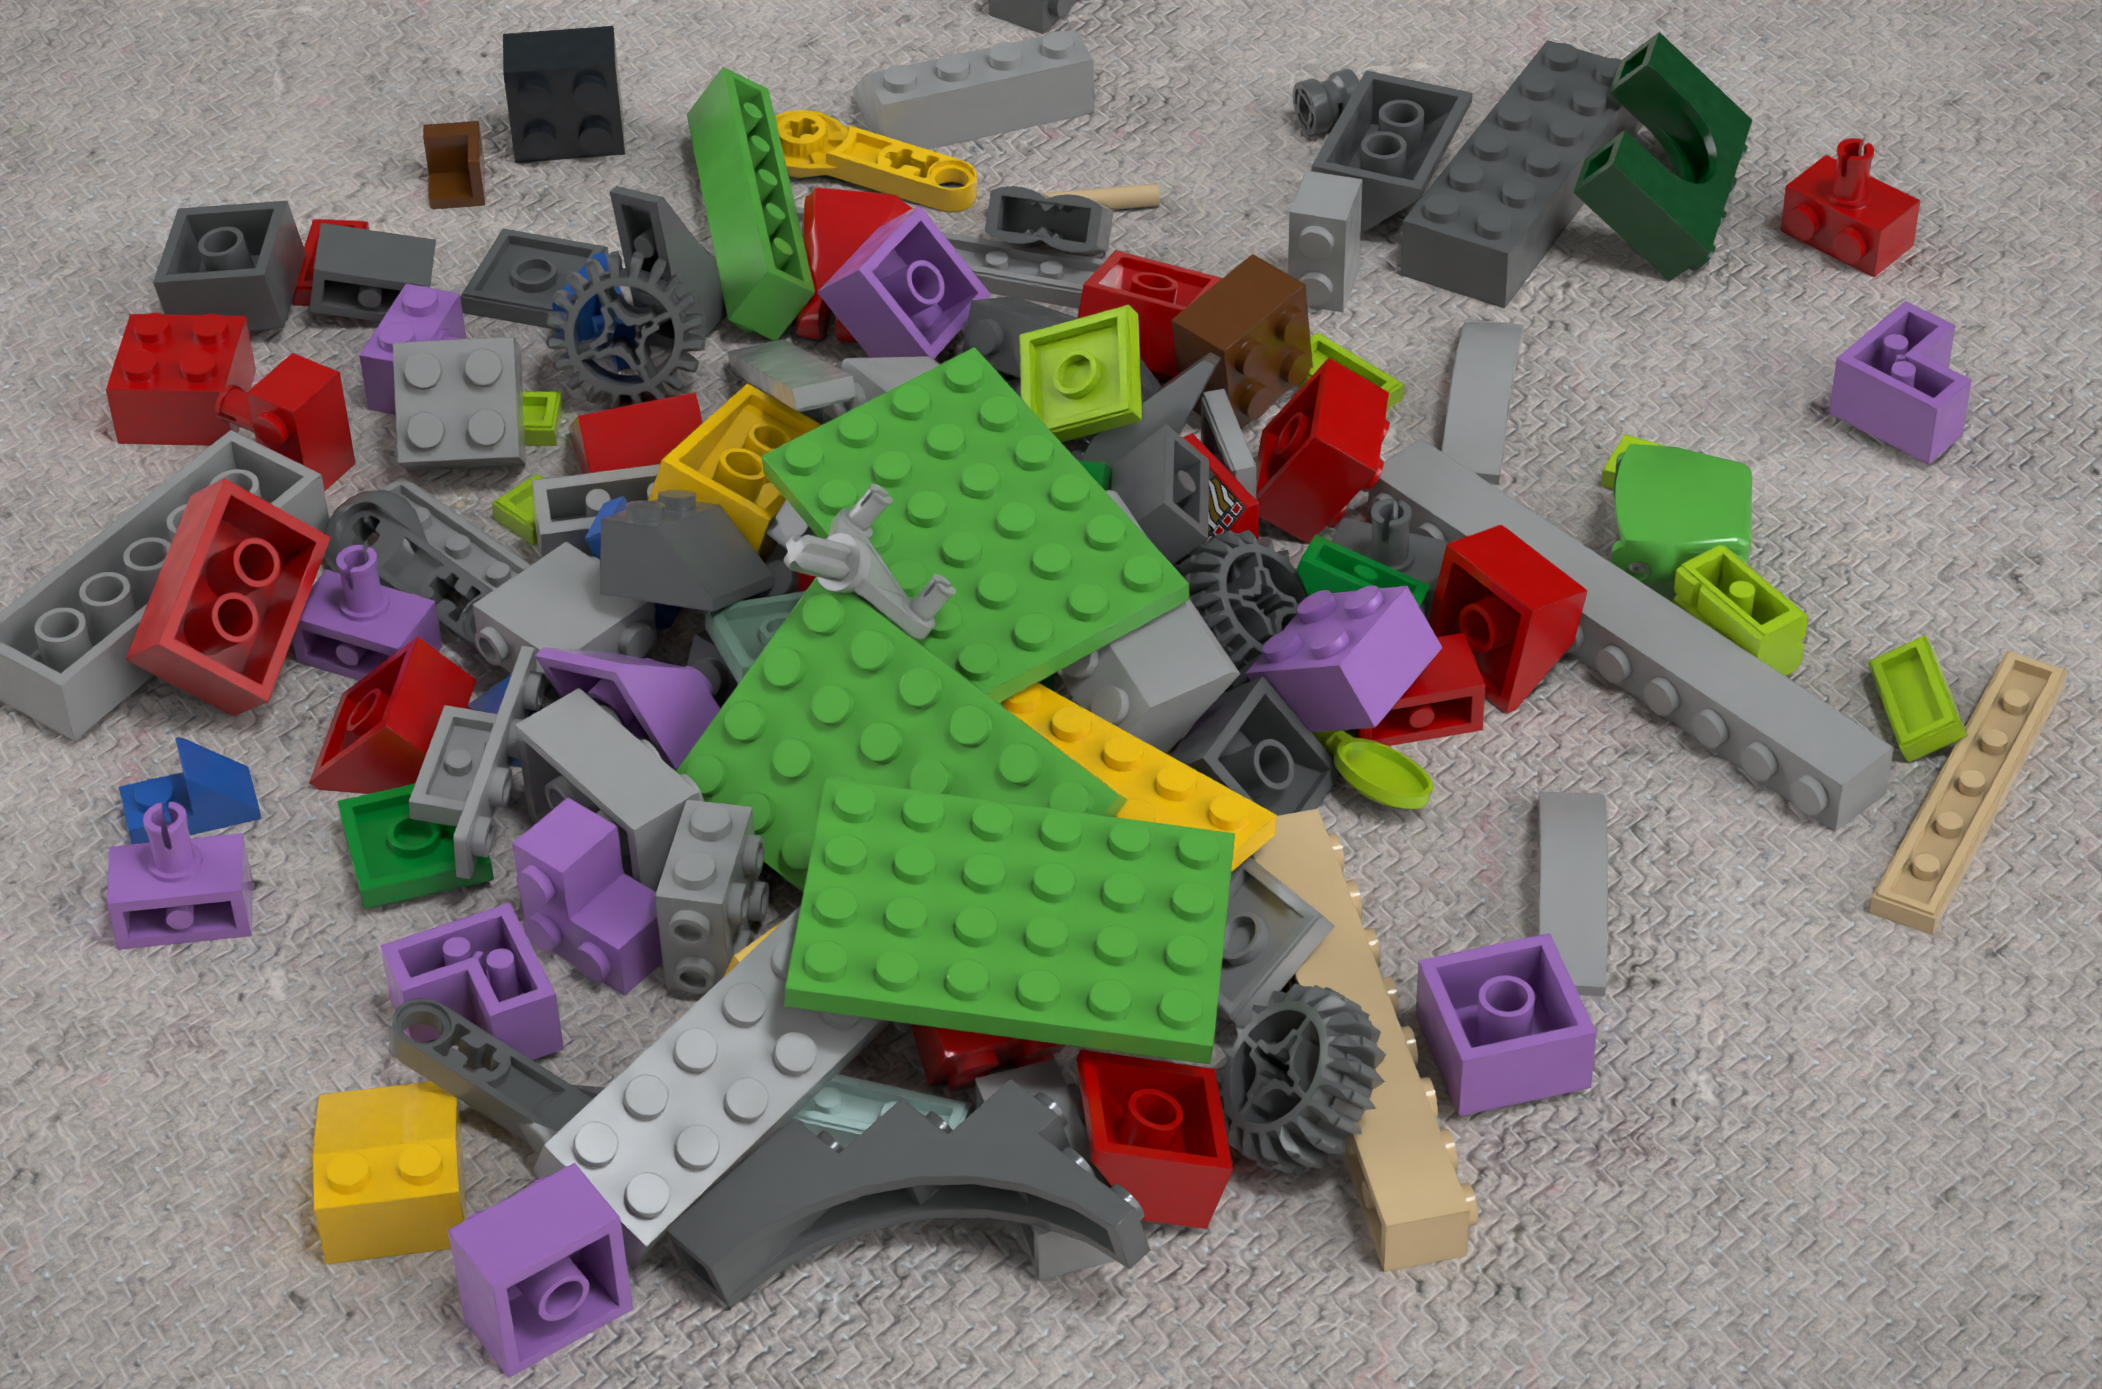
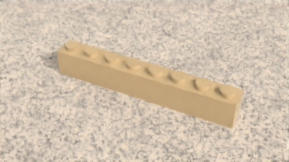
[1250,809,1478,1272]

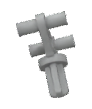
[784,484,956,639]

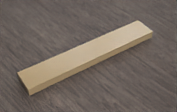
[1869,650,2068,935]

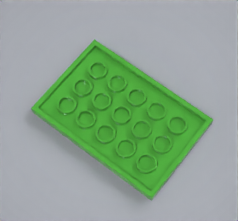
[761,347,1189,703]
[676,577,1127,893]
[784,778,1235,1064]

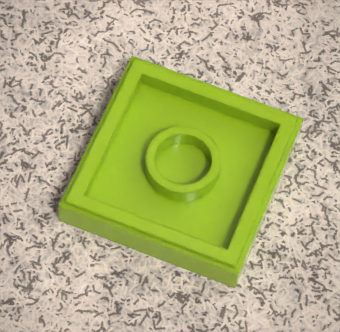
[1020,305,1142,442]

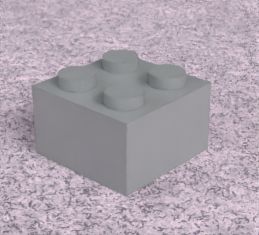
[393,337,526,471]

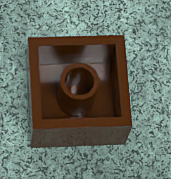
[1171,254,1313,429]

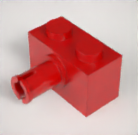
[1780,138,1920,277]
[215,353,356,492]

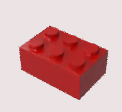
[125,478,331,716]

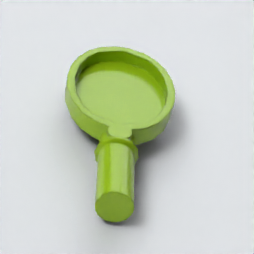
[1311,730,1434,809]

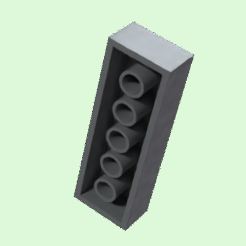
[1401,40,1643,308]

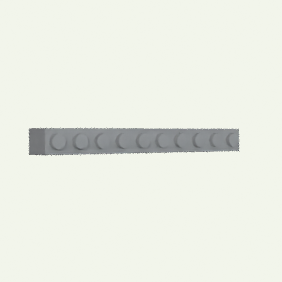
[1368,438,1894,832]

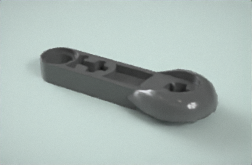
[325,490,493,653]
[389,998,605,1157]

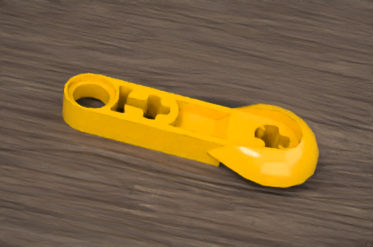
[775,110,977,212]

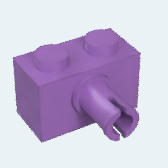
[359,284,466,415]
[292,545,443,681]
[107,802,253,950]

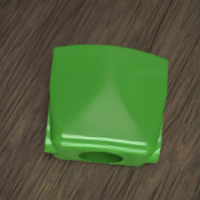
[1611,444,1752,603]

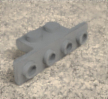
[409,646,546,879]

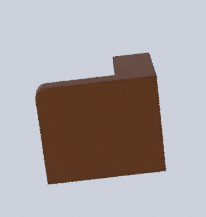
[423,121,485,209]

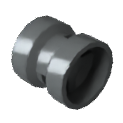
[1293,69,1360,136]

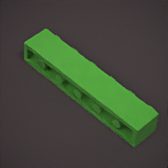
[686,67,815,341]

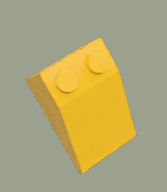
[648,383,822,563]
[313,1081,467,1264]

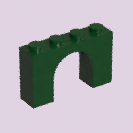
[1573,32,1752,282]

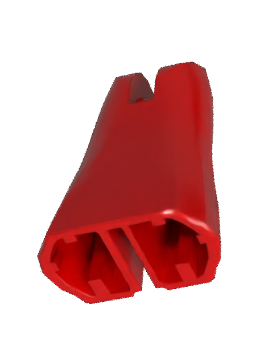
[796,188,912,343]

